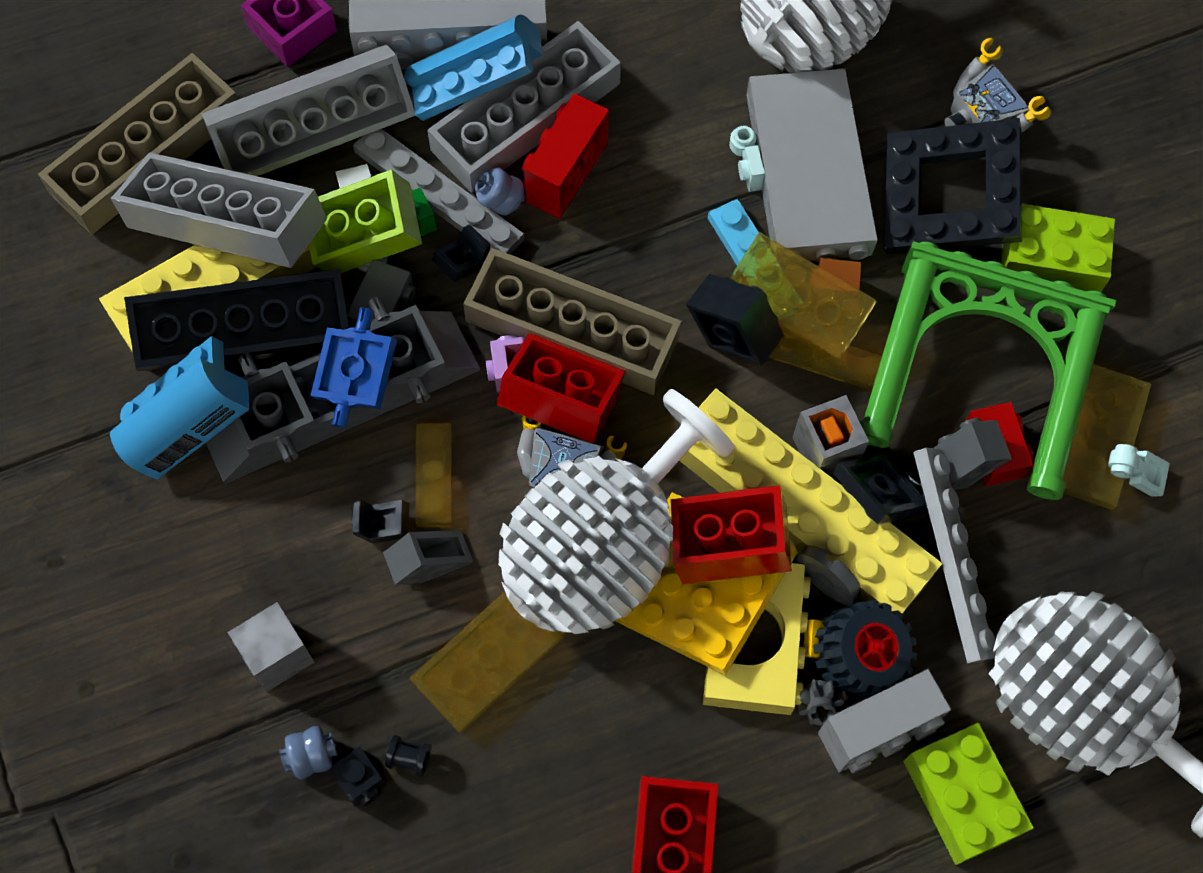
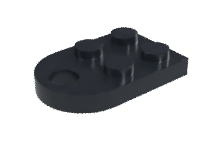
[833,454,928,525]

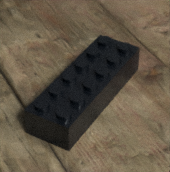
[124,269,349,372]

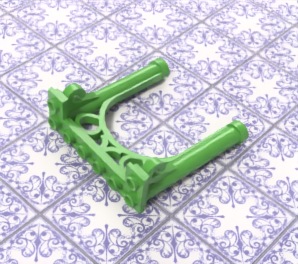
[860,241,1116,500]

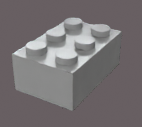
[818,669,951,774]

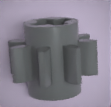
[798,679,844,726]

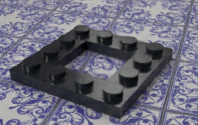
[884,118,1022,254]

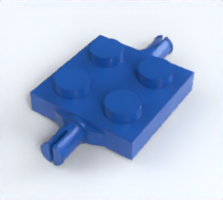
[310,307,397,428]

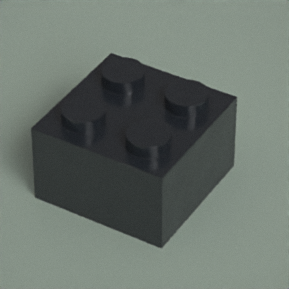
[686,274,785,366]

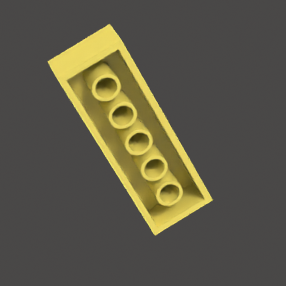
[99,244,316,353]

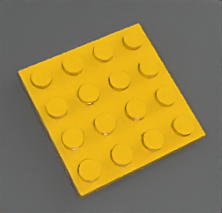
[615,492,797,676]

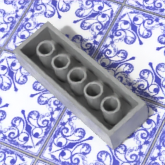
[349,0,547,69]
[428,21,621,194]
[201,44,415,176]
[111,152,327,268]

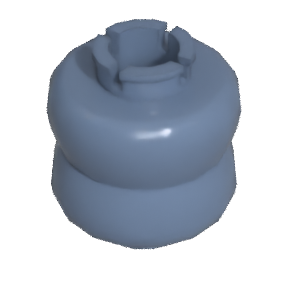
[475,168,525,215]
[279,726,338,779]

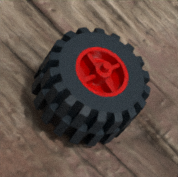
[814,600,917,697]

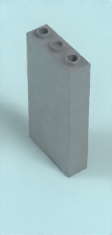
[746,69,877,266]

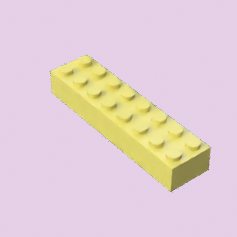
[679,388,942,614]

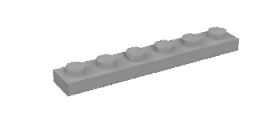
[353,129,524,254]
[913,448,996,663]

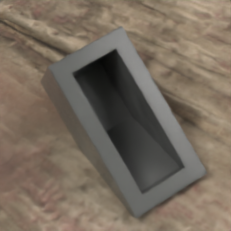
[383,530,473,585]

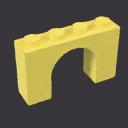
[703,563,810,715]

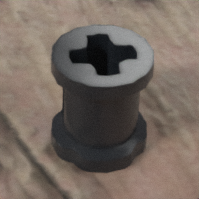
[385,735,432,777]

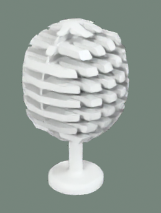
[741,0,893,73]
[498,389,735,634]
[989,592,1203,838]

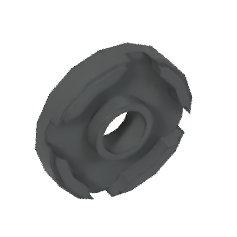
[796,546,861,605]

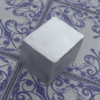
[792,395,869,476]
[228,602,314,692]

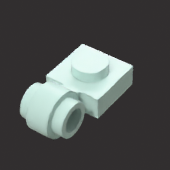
[729,126,765,192]
[1108,444,1170,497]

